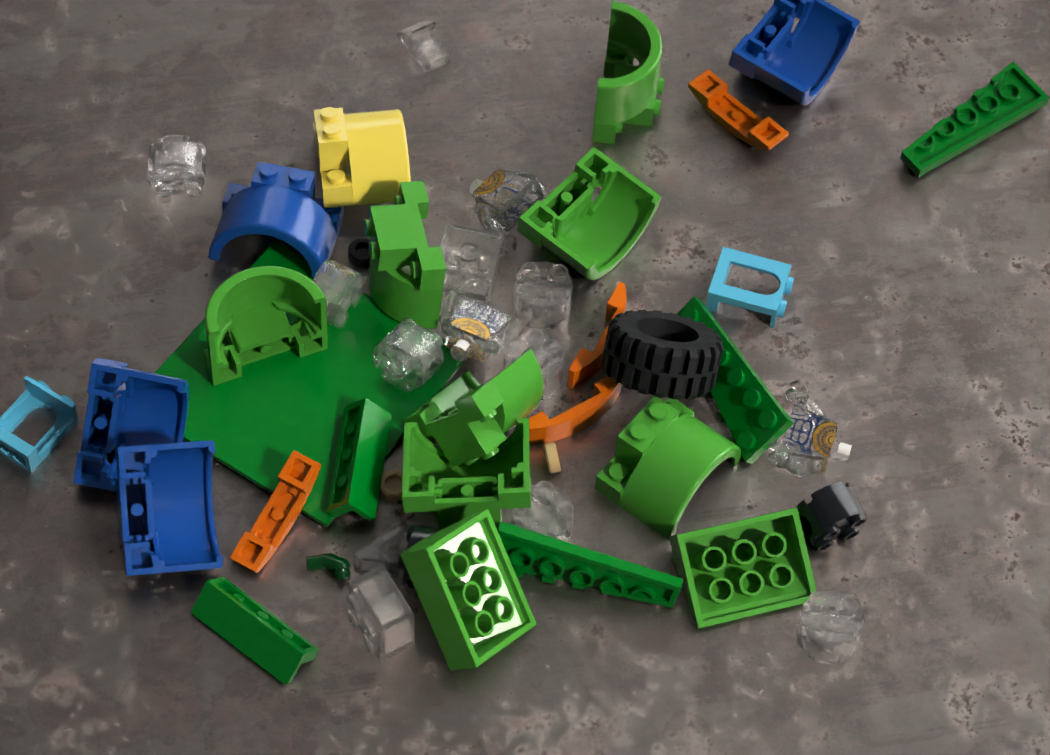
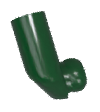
[306,553,351,580]

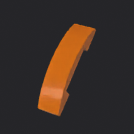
[688,69,789,151]
[567,282,626,389]
[529,377,622,445]
[229,450,321,573]

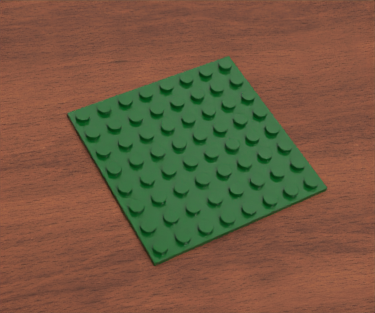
[155,241,469,528]

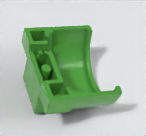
[592,1,665,144]
[517,147,661,280]
[364,181,446,329]
[204,266,328,386]
[403,348,543,466]
[595,396,741,539]
[402,418,531,530]

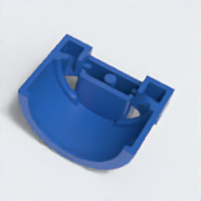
[728,0,860,106]
[208,162,344,279]
[73,357,189,491]
[115,440,223,576]

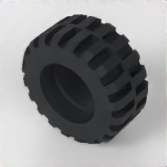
[602,310,723,400]

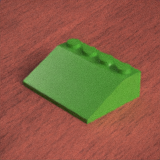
[669,507,819,629]
[400,509,537,671]

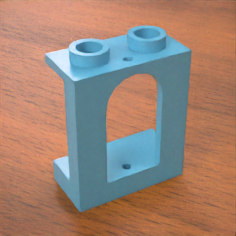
[706,247,794,328]
[0,375,78,473]

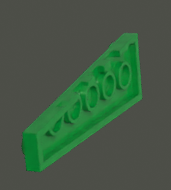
[900,61,1050,178]
[677,297,794,464]
[497,521,683,608]

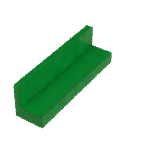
[326,398,391,521]
[191,577,320,685]

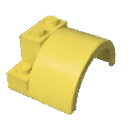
[313,107,411,208]

